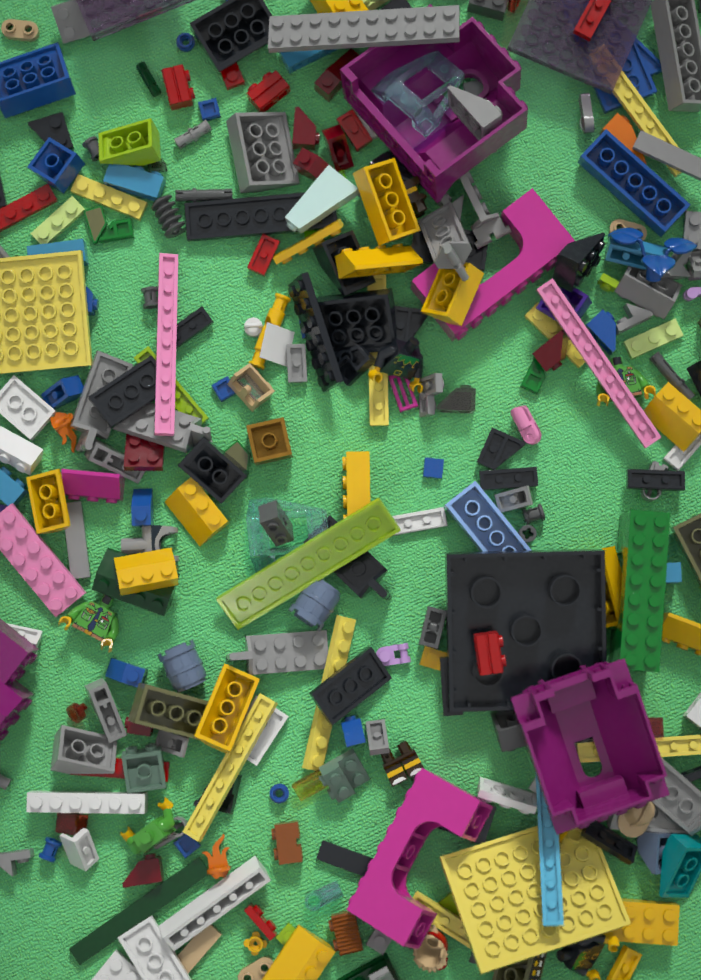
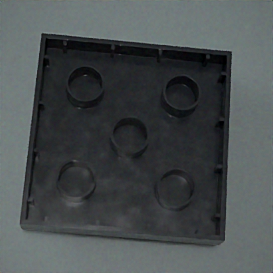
[445,549,607,712]

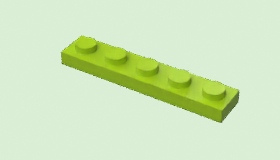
[134,346,209,425]

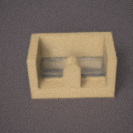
[228,363,275,412]

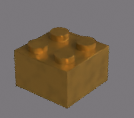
[246,417,293,465]

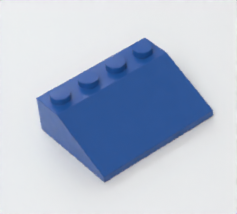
[0,42,76,118]

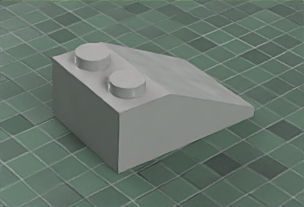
[447,85,503,141]
[50,725,117,774]

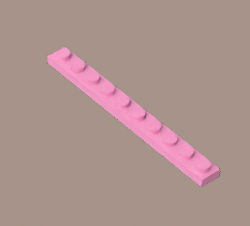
[154,253,178,436]
[536,278,662,448]

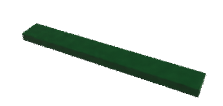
[69,857,209,965]

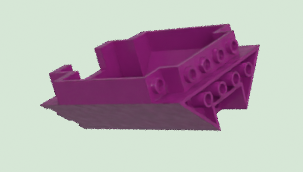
[511,659,670,835]

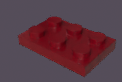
[124,434,165,471]

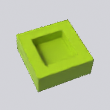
[597,273,619,292]
[275,922,296,945]

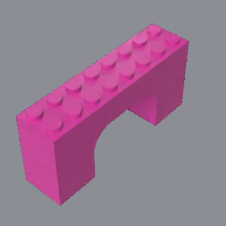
[410,188,575,341]
[346,768,493,949]

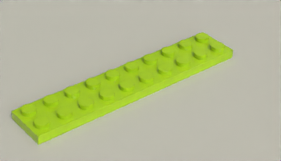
[216,497,401,630]

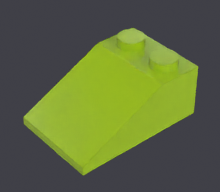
[98,118,161,166]

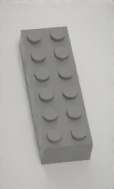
[650,0,701,112]

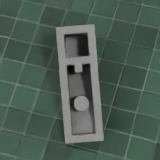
[84,439,145,484]
[84,678,127,743]

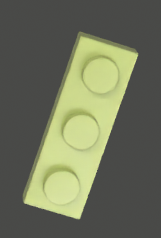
[30,196,85,244]
[623,318,684,359]

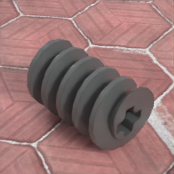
[152,195,186,238]

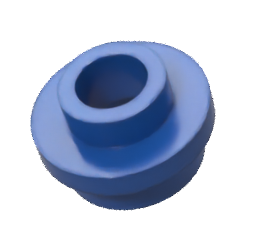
[176,33,195,52]
[270,783,289,803]

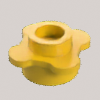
[244,931,267,956]

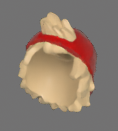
[413,925,448,973]

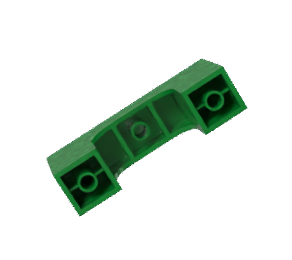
[609,509,671,672]

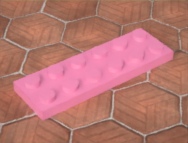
[0,503,86,617]

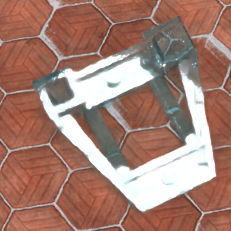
[371,51,465,138]
[246,497,328,573]

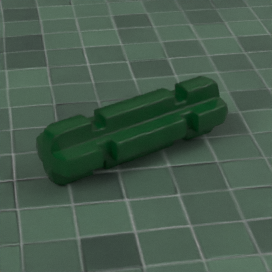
[136,62,161,97]

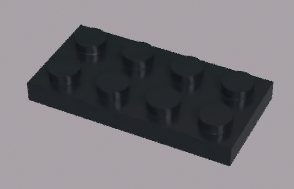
[411,223,488,271]
[88,355,156,429]
[309,646,392,725]

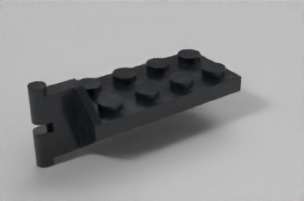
[303,515,392,600]

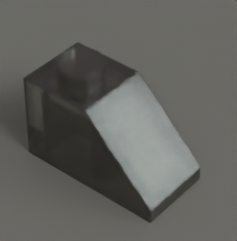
[436,385,476,414]

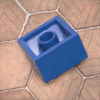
[27,137,85,194]

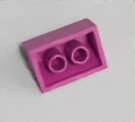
[61,469,125,504]

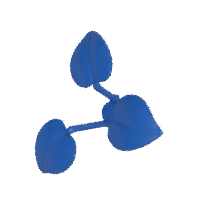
[608,228,697,282]

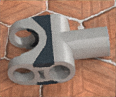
[121,525,179,562]

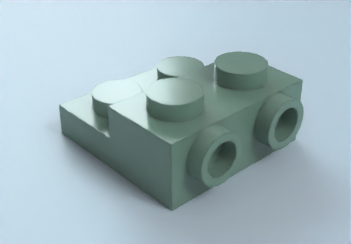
[121,743,167,794]
[318,748,370,803]

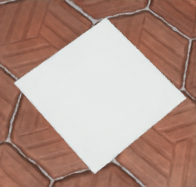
[259,322,295,367]

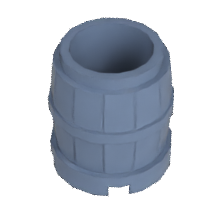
[288,579,341,631]
[157,639,206,693]

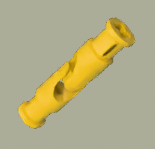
[248,293,291,370]

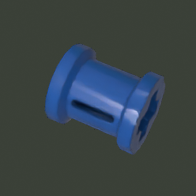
[39,837,62,862]

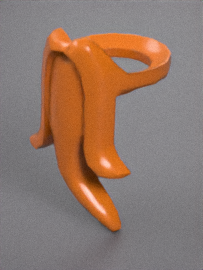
[50,412,77,453]
[202,834,231,879]

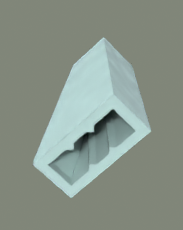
[285,165,359,234]

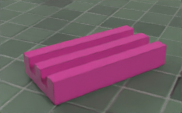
[388,375,418,413]

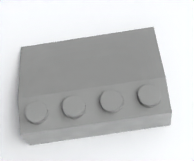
[226,112,300,193]

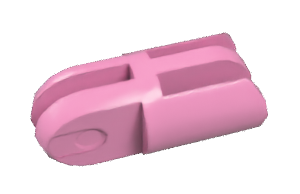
[510,405,542,445]

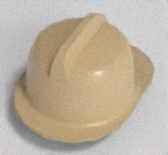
[618,801,655,838]

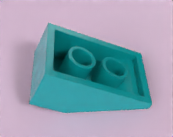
[659,834,701,898]

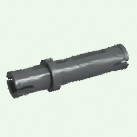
[175,188,233,202]
[649,351,695,400]

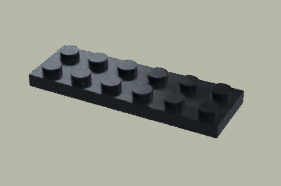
[288,272,343,392]

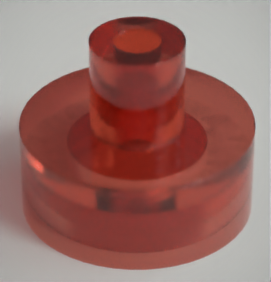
[66,702,87,723]

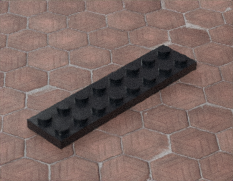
[185,192,337,242]

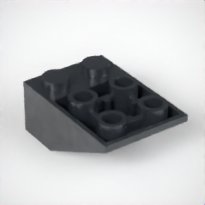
[553,233,605,292]

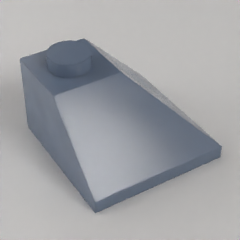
[637,831,676,874]

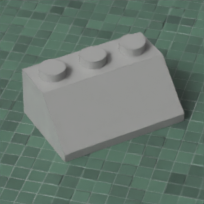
[614,266,682,319]

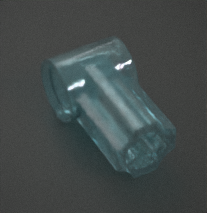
[304,880,344,911]

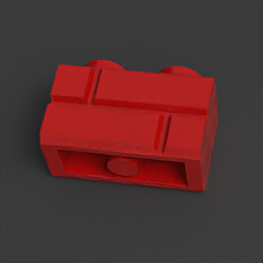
[161,64,195,110]
[247,70,290,112]
[473,631,506,676]

